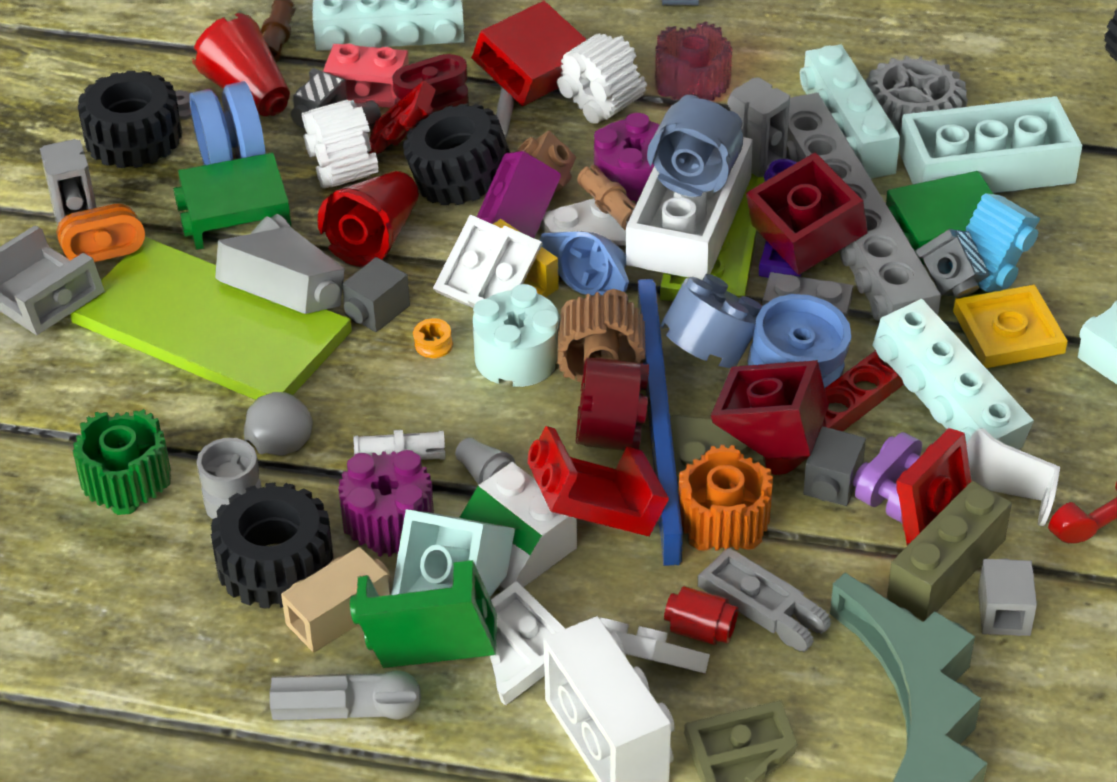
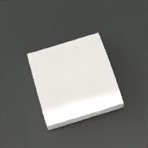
[433,215,543,308]

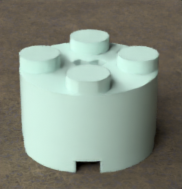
[473,284,560,387]

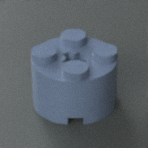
[647,95,743,197]
[660,274,762,368]

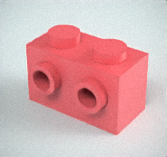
[323,44,409,108]

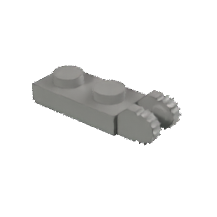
[698,548,832,652]

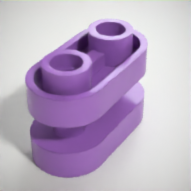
[853,432,922,523]

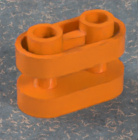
[56,204,145,262]

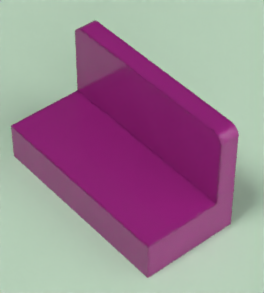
[477,151,561,238]

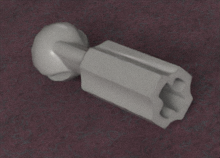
[270,670,421,720]

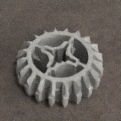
[865,56,968,136]

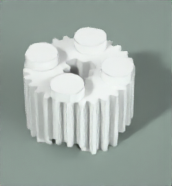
[557,34,647,124]
[302,100,379,189]

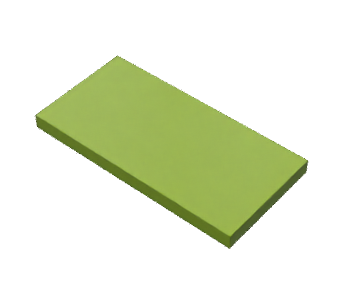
[70,237,352,400]

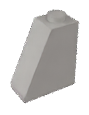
[215,226,345,314]

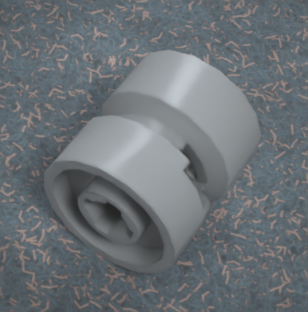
[197,438,262,519]

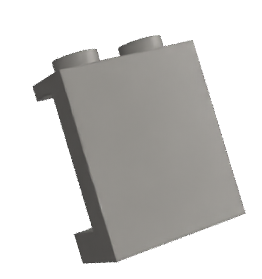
[0,226,105,335]

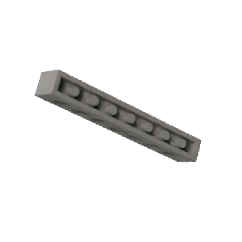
[786,92,941,321]

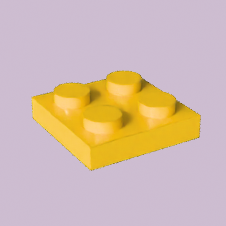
[953,284,1068,368]

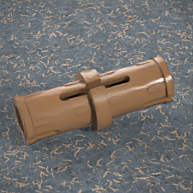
[577,164,636,230]

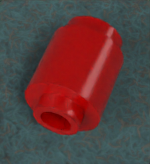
[664,586,739,645]

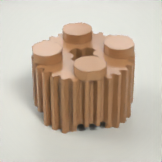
[558,289,646,382]

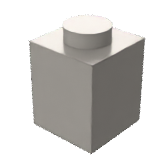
[978,559,1037,636]

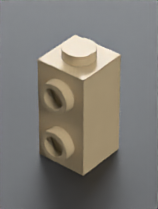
[281,546,391,653]

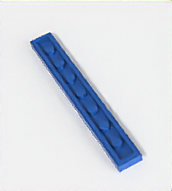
[638,279,683,566]

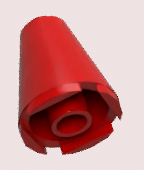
[192,13,290,117]
[318,171,419,267]

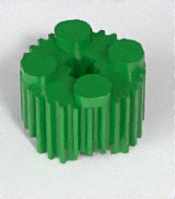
[73,409,171,515]

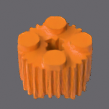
[678,445,773,551]

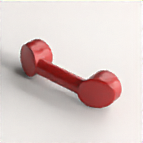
[1048,482,1117,544]

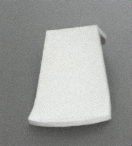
[967,428,1060,526]

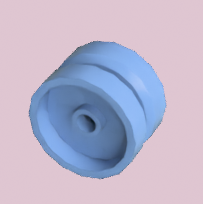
[189,81,266,165]
[747,294,851,388]

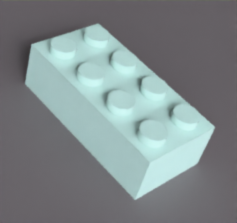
[899,96,1082,193]

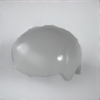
[244,392,313,456]

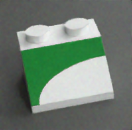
[459,462,577,592]

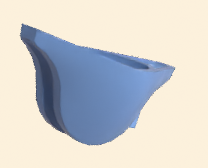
[539,231,629,295]

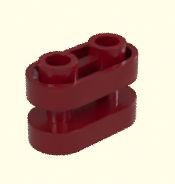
[393,54,469,127]

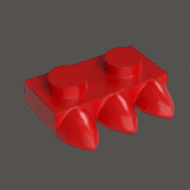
[368,80,436,154]

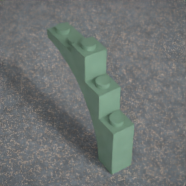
[830,573,987,782]

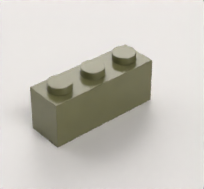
[887,480,1012,621]

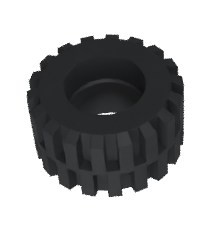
[78,70,182,168]
[403,104,510,206]
[210,483,334,608]

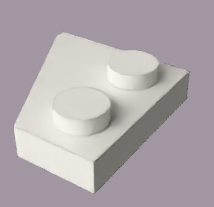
[490,581,565,706]
[579,617,710,673]

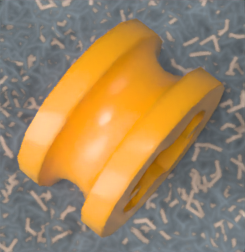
[413,318,453,358]

